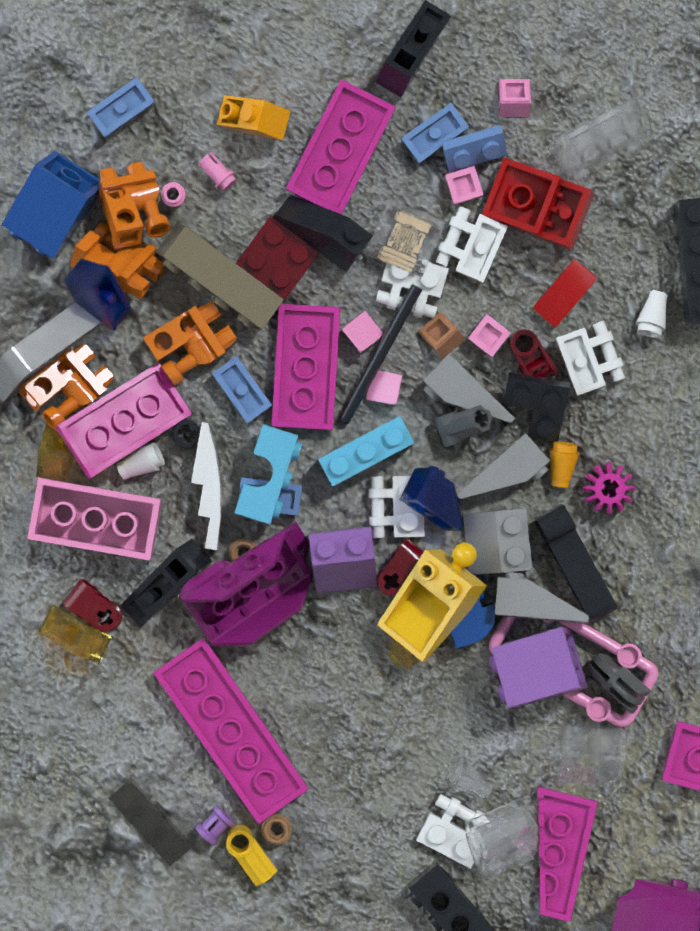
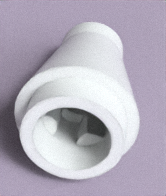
[636,290,668,338]
[117,442,165,480]

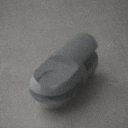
[589,653,651,714]

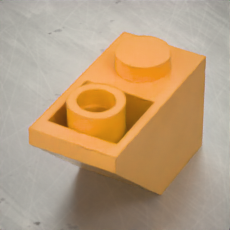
[216,95,291,141]

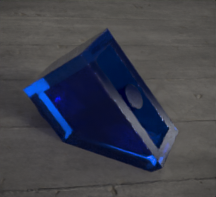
[63,259,131,331]
[399,466,463,531]

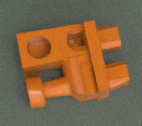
[98,162,171,249]
[70,221,166,300]
[143,301,237,386]
[18,344,114,432]

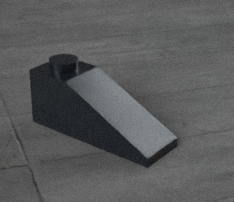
[375,0,451,97]
[273,195,373,273]
[120,539,212,628]

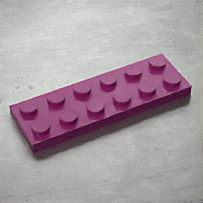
[153,637,309,824]

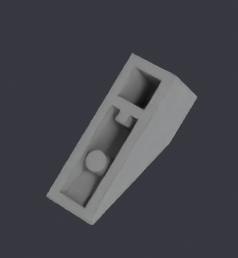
[422,354,515,423]
[455,433,550,499]
[495,572,589,623]

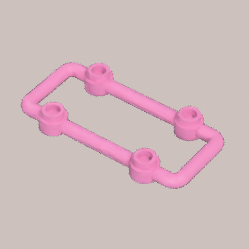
[489,616,659,727]

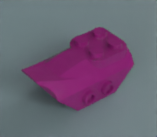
[180,521,313,646]
[611,878,700,931]

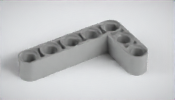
[0,285,133,403]

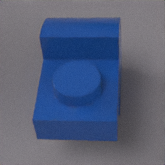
[451,592,495,649]

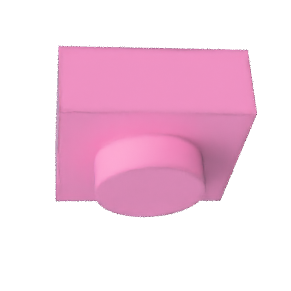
[445,166,483,205]
[468,314,511,358]

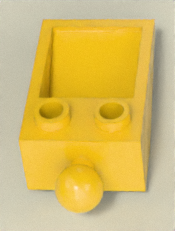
[377,542,487,662]

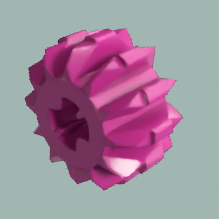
[582,462,635,515]

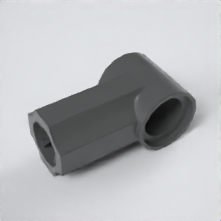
[434,405,492,448]

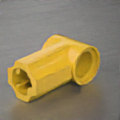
[226,825,278,887]

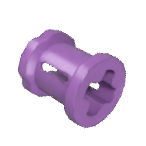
[195,805,236,846]

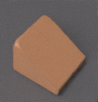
[418,311,464,359]

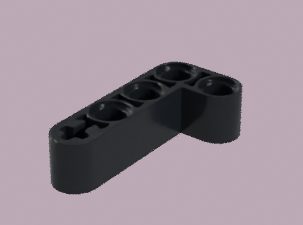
[534,504,618,623]

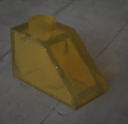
[36,413,76,482]
[39,604,113,664]

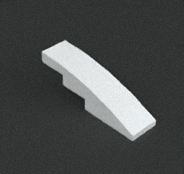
[191,422,222,550]

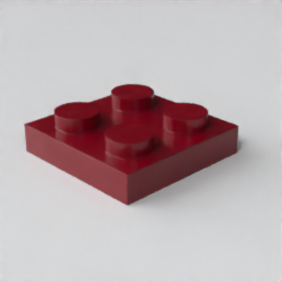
[236,215,320,301]

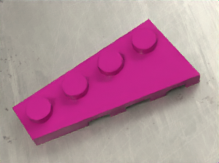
[538,786,598,922]

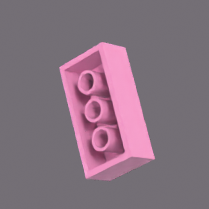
[27,478,163,560]

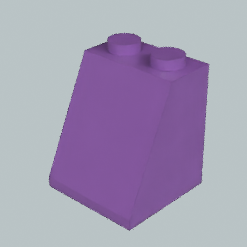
[309,526,377,594]
[489,627,588,708]

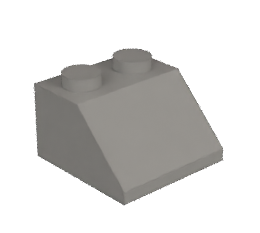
[463,508,532,575]

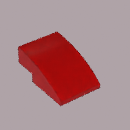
[482,157,594,251]

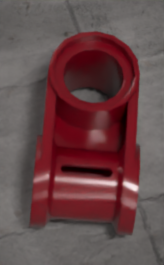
[508,329,559,378]
[377,538,424,596]
[62,578,123,631]

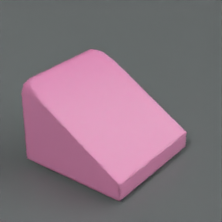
[499,79,531,117]
[341,311,384,354]
[366,371,402,406]

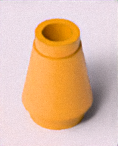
[549,441,580,488]

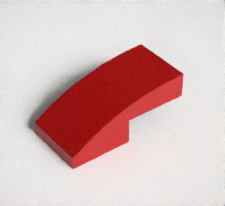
[532,258,598,328]

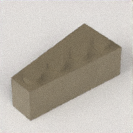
[155,223,284,329]

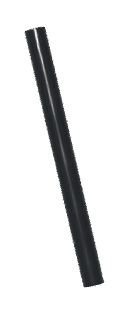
[339,284,423,424]

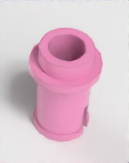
[198,152,237,192]
[161,182,186,208]

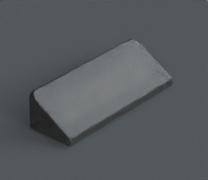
[108,777,193,866]

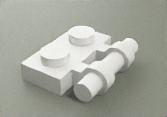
[435,206,508,283]
[375,260,449,318]
[555,321,625,396]
[368,475,425,538]
[416,794,495,869]

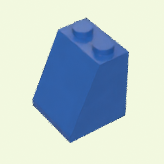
[2,150,100,258]

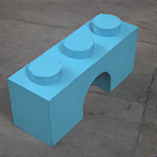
[318,416,414,486]
[235,424,302,524]

